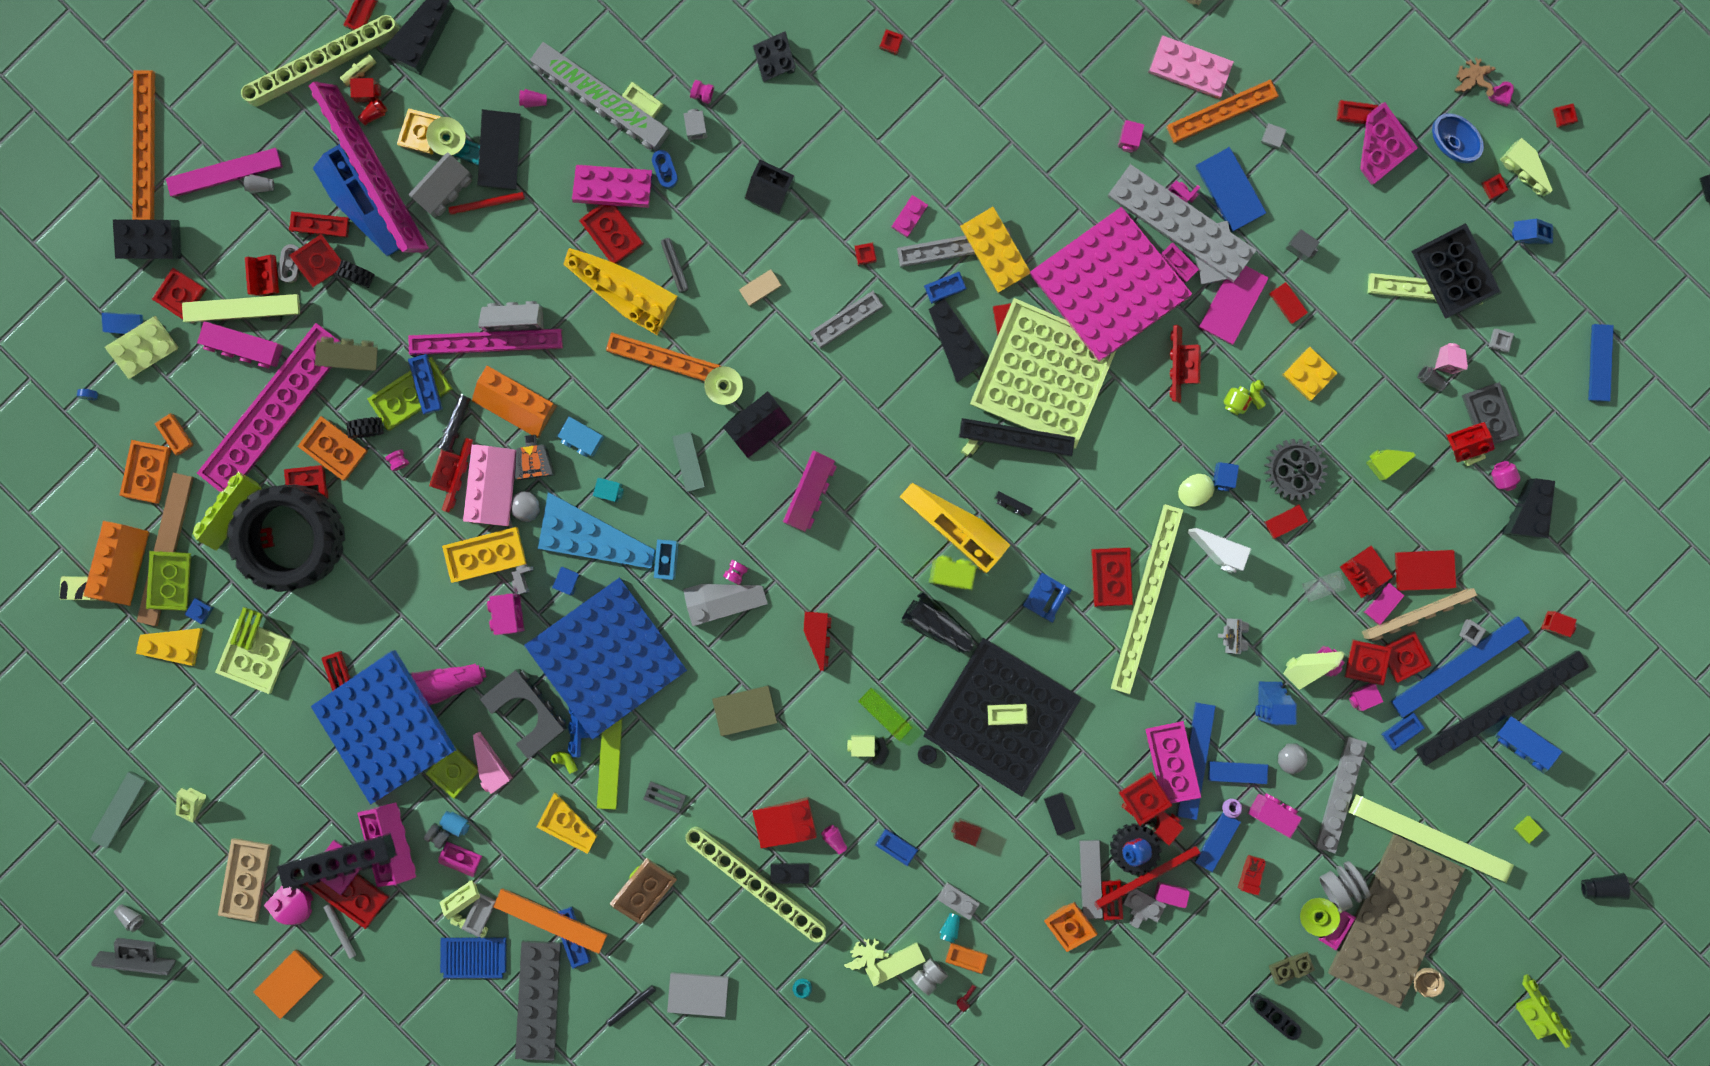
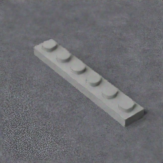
[1315,736,1367,853]

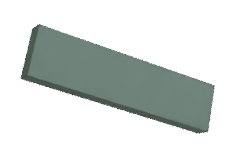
[90,771,148,849]

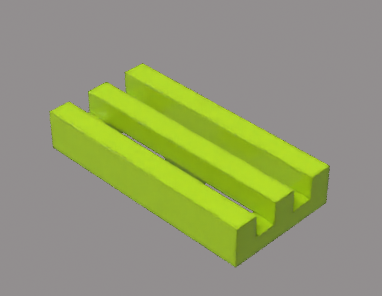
[230,607,263,650]

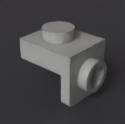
[512,564,534,594]

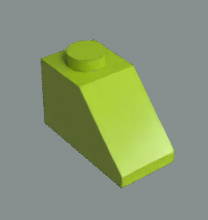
[1366,449,1416,481]

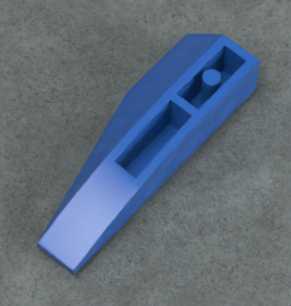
[313,144,400,257]

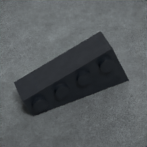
[381,0,455,75]

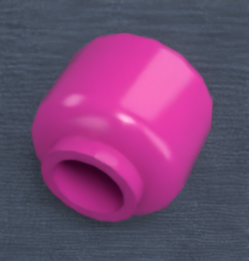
[1491,461,1521,491]

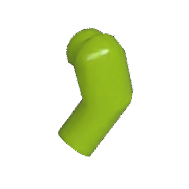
[1249,380,1266,410]

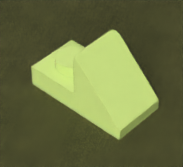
[176,788,206,823]

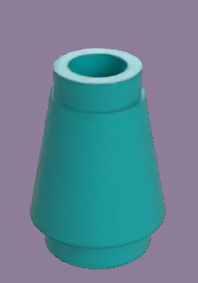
[939,913,961,943]

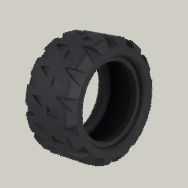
[227,484,345,592]

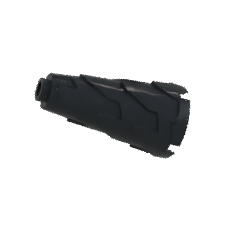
[900,591,974,653]

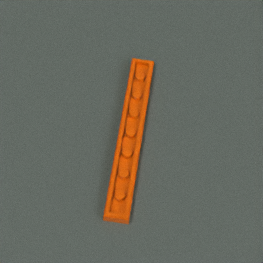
[132,70,155,220]

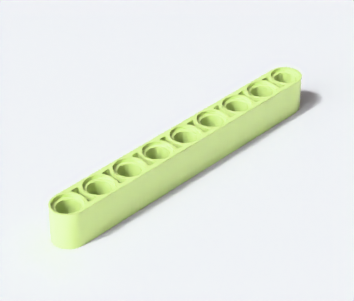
[241,15,400,106]
[1349,795,1514,883]
[686,827,826,942]

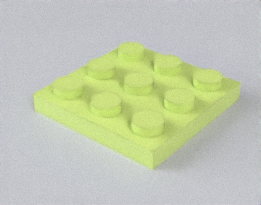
[215,619,293,694]

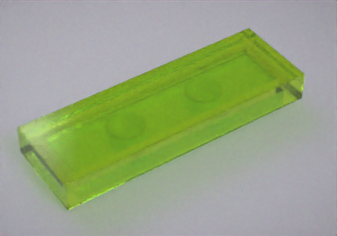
[858,688,913,741]

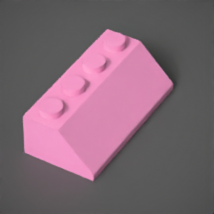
[463,445,516,526]

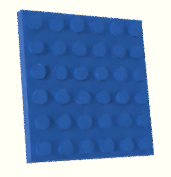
[524,578,687,740]
[311,650,456,805]

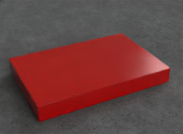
[579,205,644,264]
[1091,548,1133,607]
[1395,550,1456,591]

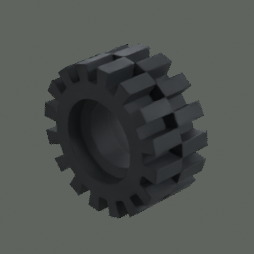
[336,260,375,288]
[346,417,384,439]

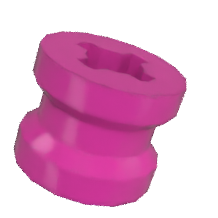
[385,449,409,472]

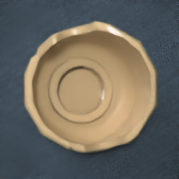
[1414,968,1445,997]

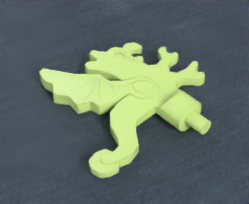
[844,938,889,983]

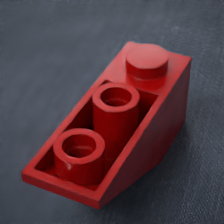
[803,611,832,671]

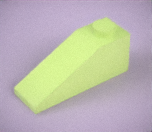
[1283,652,1345,690]

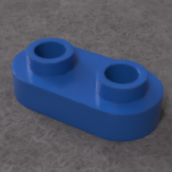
[652,150,678,189]

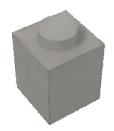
[683,109,708,141]

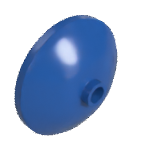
[1432,113,1484,163]

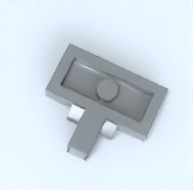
[1122,889,1166,929]

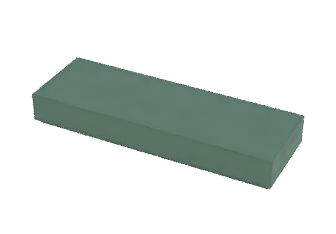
[672,432,705,492]

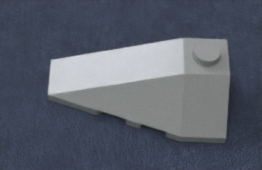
[683,584,768,626]

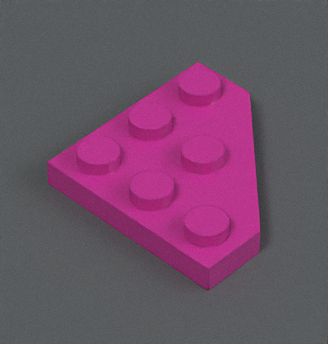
[1360,102,1418,185]

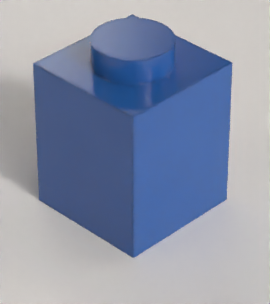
[1213,462,1239,492]

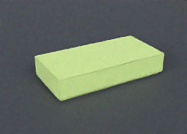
[622,82,663,118]
[987,704,1027,725]

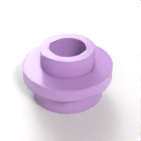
[1222,799,1242,818]

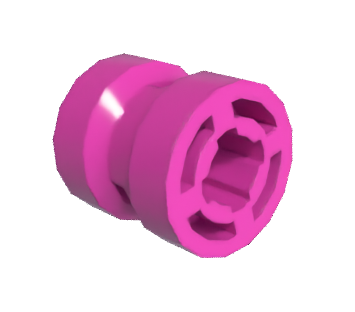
[690,80,714,104]
[723,560,749,585]

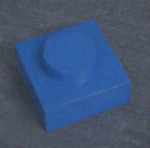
[185,598,214,624]

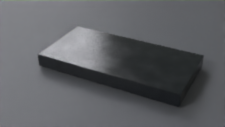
[477,109,521,190]

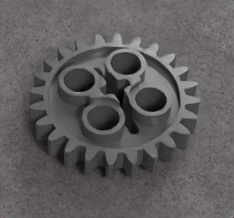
[1264,439,1328,501]

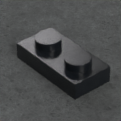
[994,491,1033,517]
[770,863,809,884]

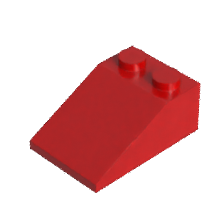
[752,797,817,848]

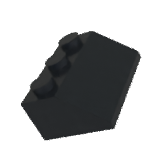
[723,391,792,458]

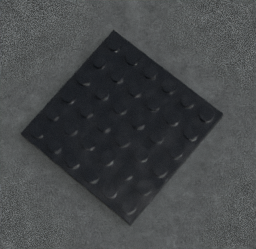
[923,638,1082,797]

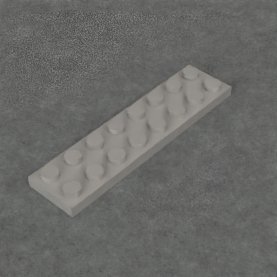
[1108,164,1256,282]

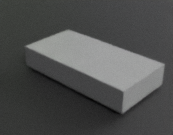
[462,893,496,938]

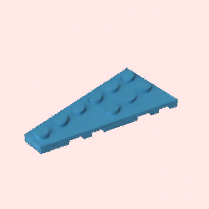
[538,492,655,569]

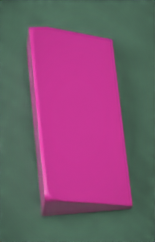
[438,842,482,877]

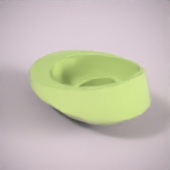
[1178,474,1215,507]

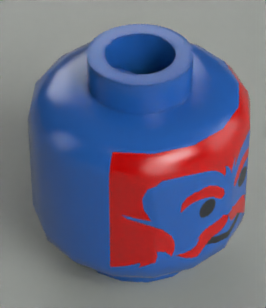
[1123,838,1152,867]

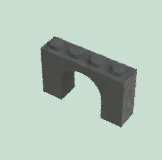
[480,669,567,759]

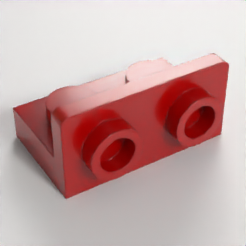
[1446,422,1495,462]

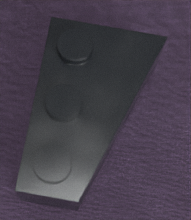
[1502,478,1555,539]

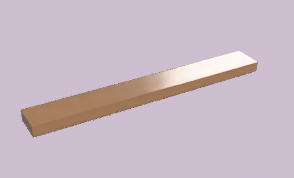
[136,473,194,626]

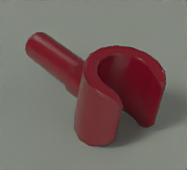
[956,985,977,1012]

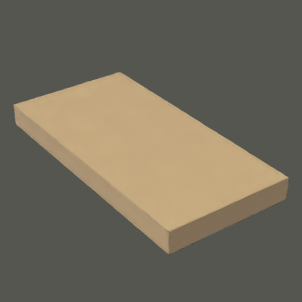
[218,838,272,922]

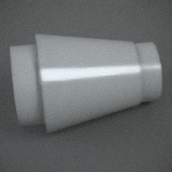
[244,174,274,194]
[114,904,144,932]

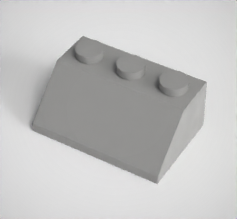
[408,152,473,218]
[478,301,544,332]

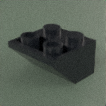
[745,160,795,215]

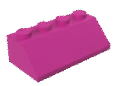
[783,450,837,532]
[357,803,416,887]

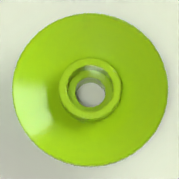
[1300,898,1340,937]

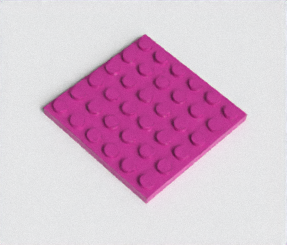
[1030,206,1192,362]

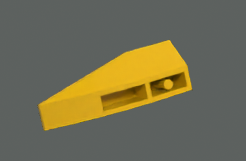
[563,248,677,335]
[900,483,1010,574]

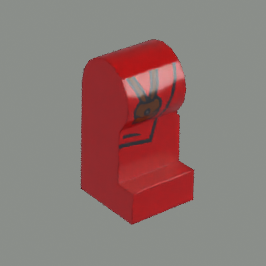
[1238,855,1265,895]

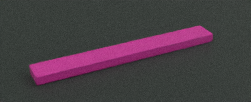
[408,329,563,355]

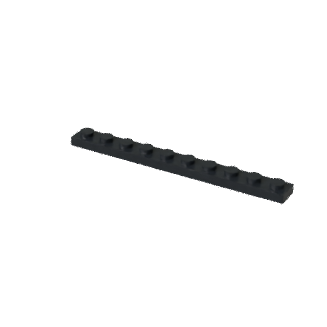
[1414,650,1589,766]

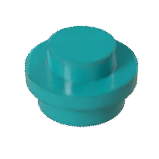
[793,978,812,998]

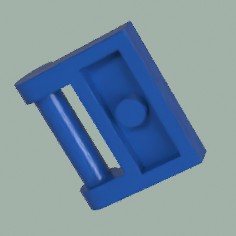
[1022,573,1072,623]

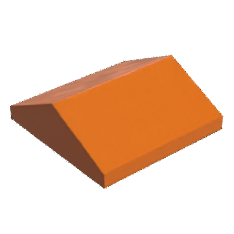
[1044,902,1098,952]

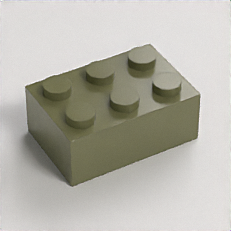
[315,336,378,371]

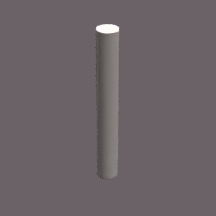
[323,904,356,959]

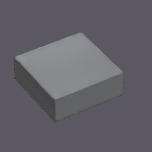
[1261,123,1286,149]
[1488,329,1514,353]

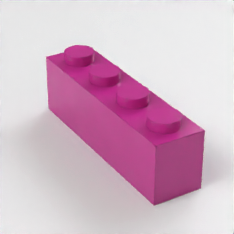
[197,321,283,369]

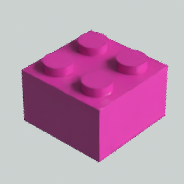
[487,593,525,635]
[1248,793,1302,838]

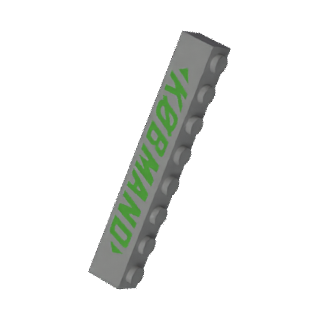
[530,42,670,151]

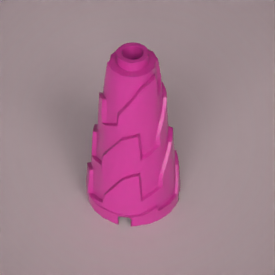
[410,664,487,706]

